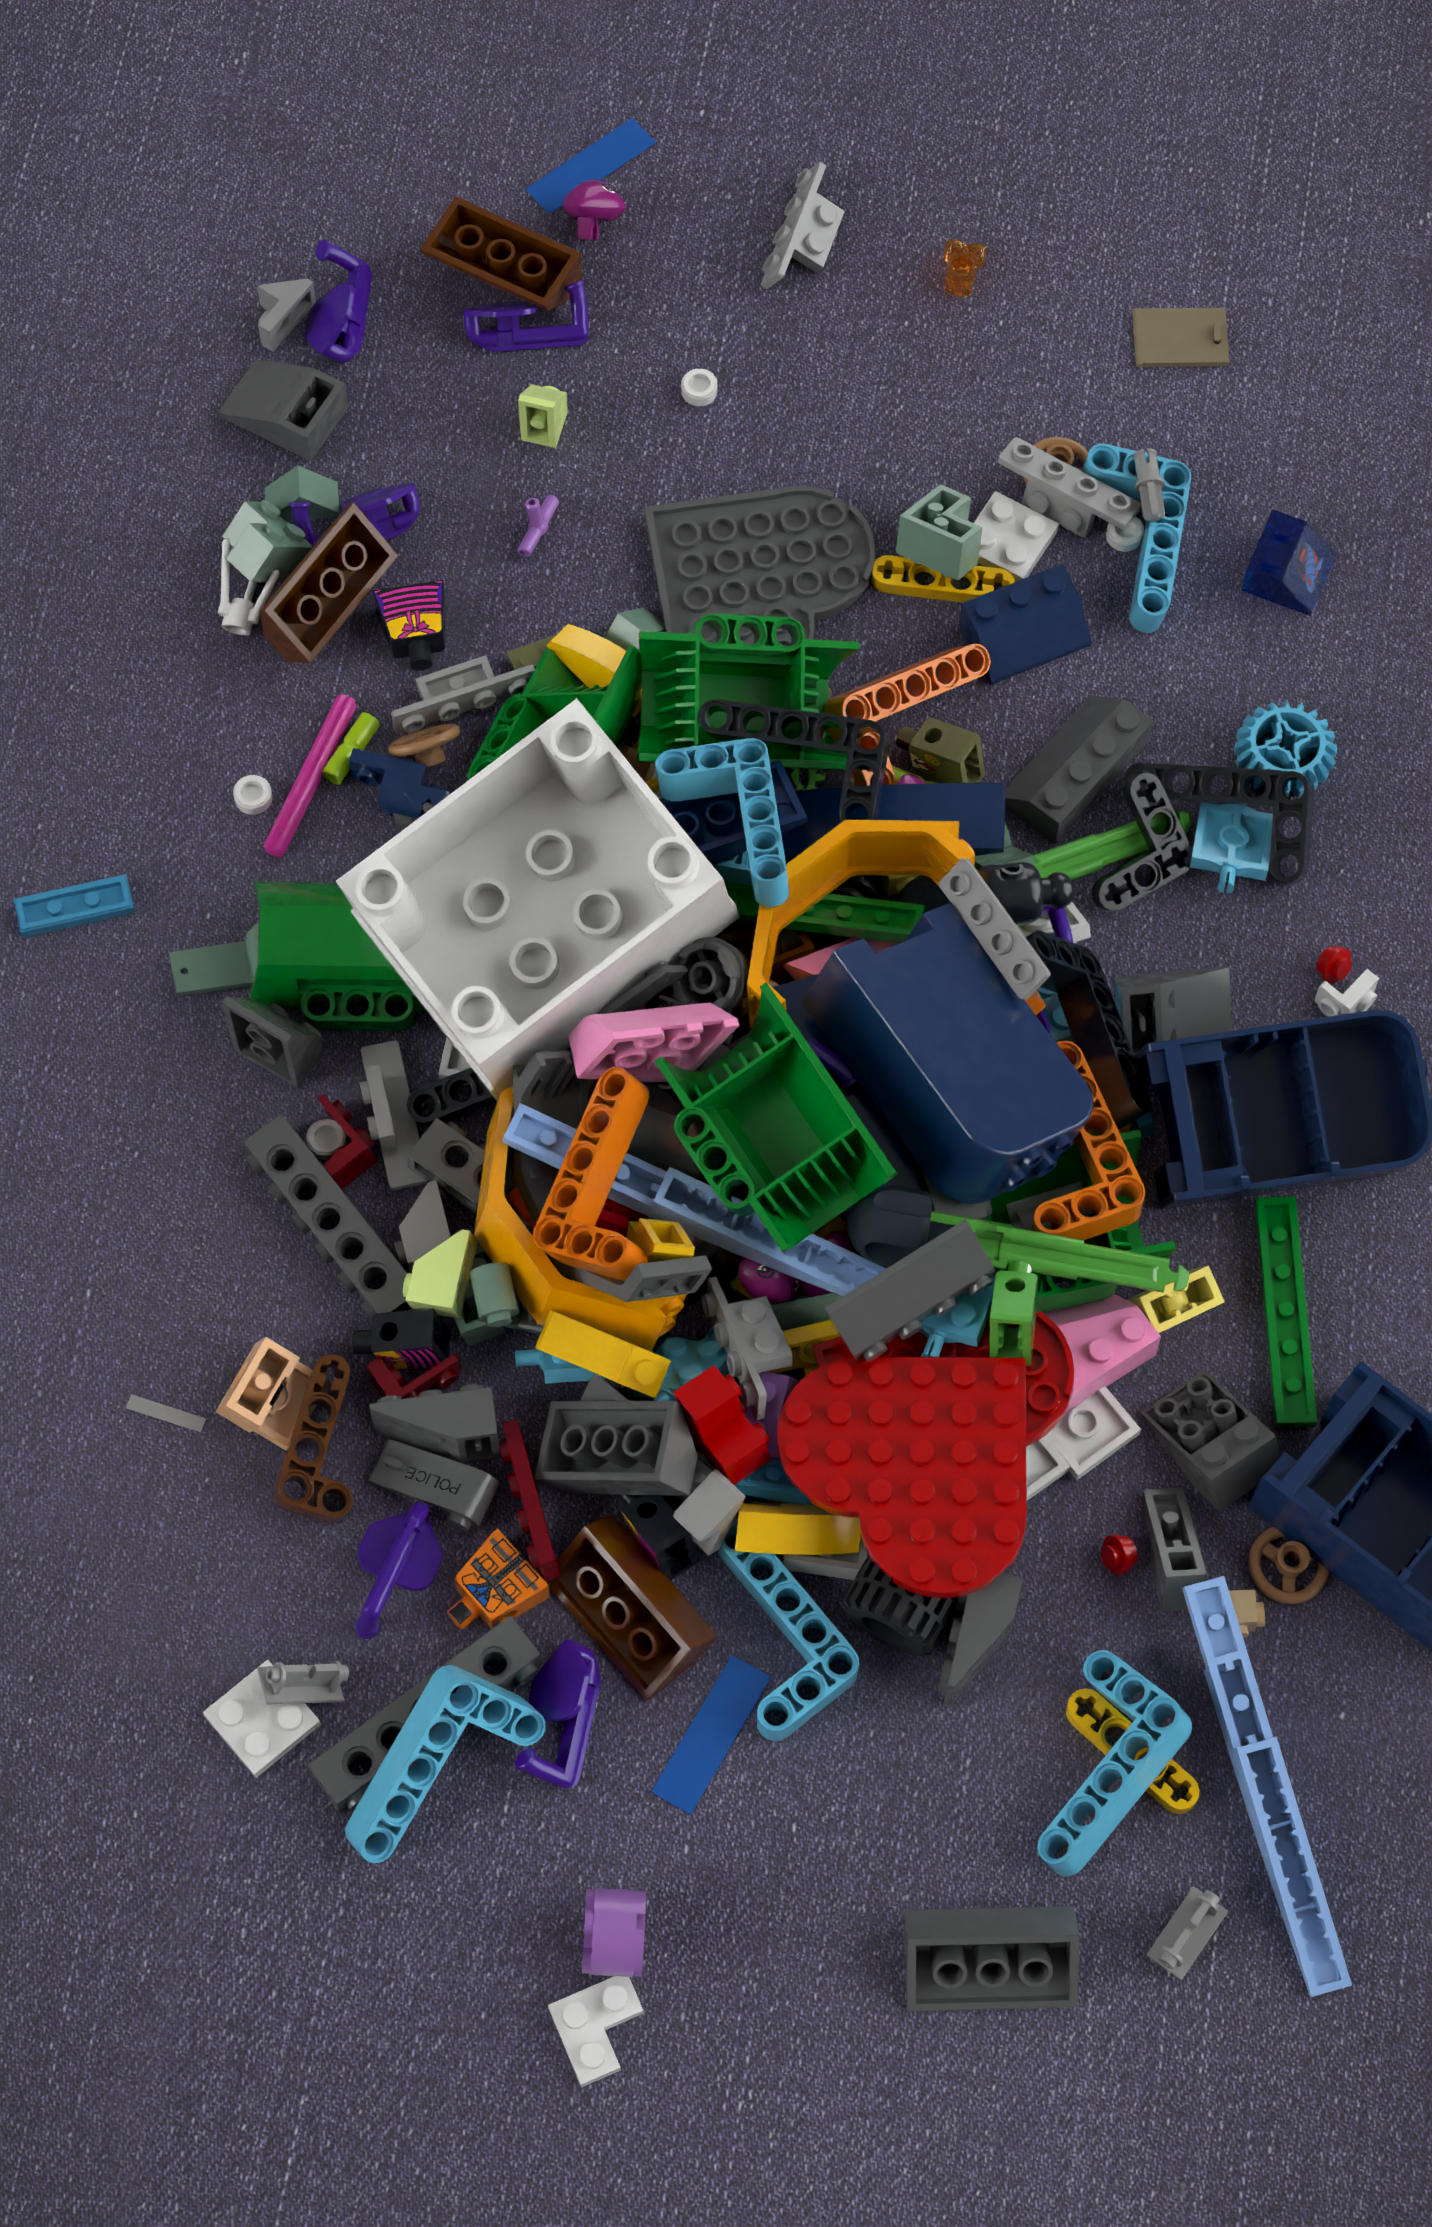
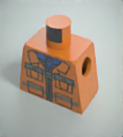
[447,1528,550,1630]

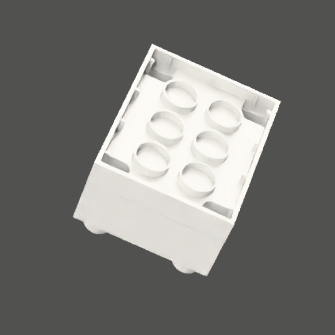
[336,698,740,1102]

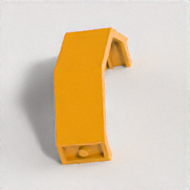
[747,820,975,1028]
[474,1086,687,1352]

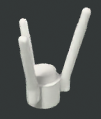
[217,539,280,636]

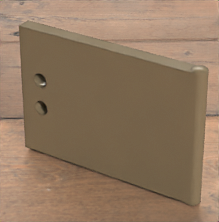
[1132,308,1229,368]

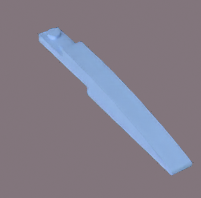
[502,1103,887,1296]
[1182,1576,1352,1997]

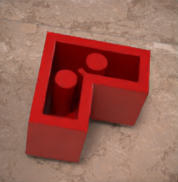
[673,1365,771,1485]

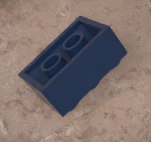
[959,564,1092,685]

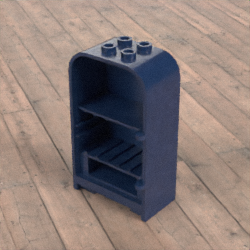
[802,902,1093,1204]
[1134,1010,1432,1210]
[1248,1361,1432,1652]

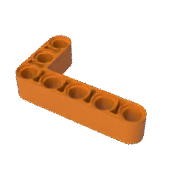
[823,643,991,786]
[1032,1041,1145,1240]
[533,1067,649,1282]

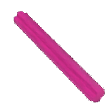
[264,694,356,858]

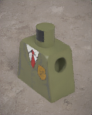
[896,718,985,783]

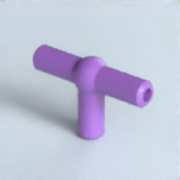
[517,495,559,557]

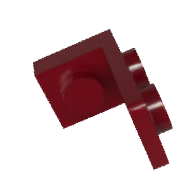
[317,1094,378,1190]
[366,1353,462,1399]

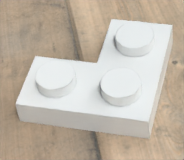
[548,1976,643,2088]

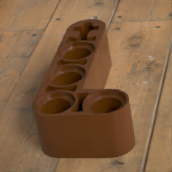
[274,1354,353,1524]

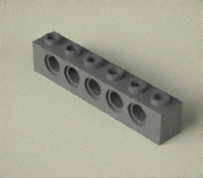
[243,1114,413,1321]
[408,1118,534,1232]
[308,1616,542,1814]

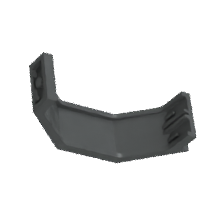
[513,1050,712,1302]

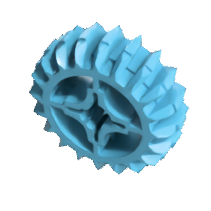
[1234,700,1337,798]

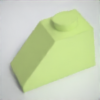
[518,384,568,448]
[403,1229,478,1318]

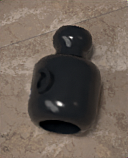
[978,862,1072,925]

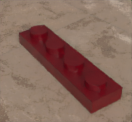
[499,1419,561,1582]

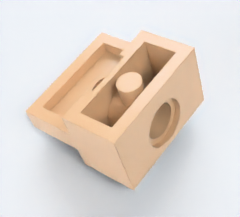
[215,1337,330,1451]

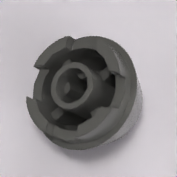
[673,937,750,1012]

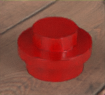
[1317,946,1352,984]
[1101,1534,1138,1575]

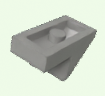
[257,278,316,352]
[673,1469,746,1556]

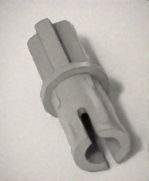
[1133,448,1165,522]

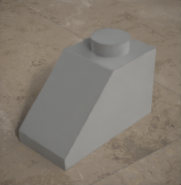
[394,1180,451,1274]

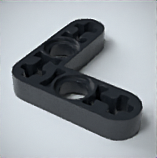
[1092,772,1193,911]

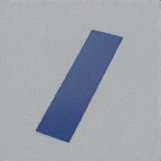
[525,118,656,214]
[651,1655,771,1815]

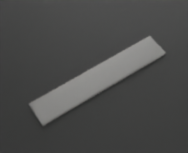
[126,1394,206,1432]

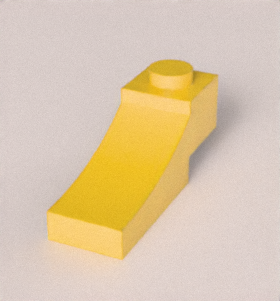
[535,1310,671,1398]

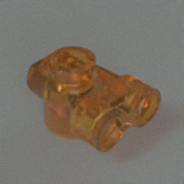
[943,239,988,297]

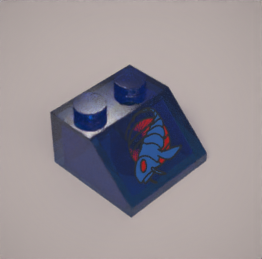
[1241,509,1337,616]

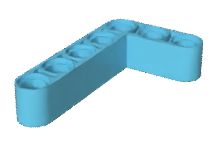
[1081,444,1191,633]
[655,738,789,907]
[718,1519,859,1741]
[1037,1650,1192,1877]
[345,1665,545,1863]

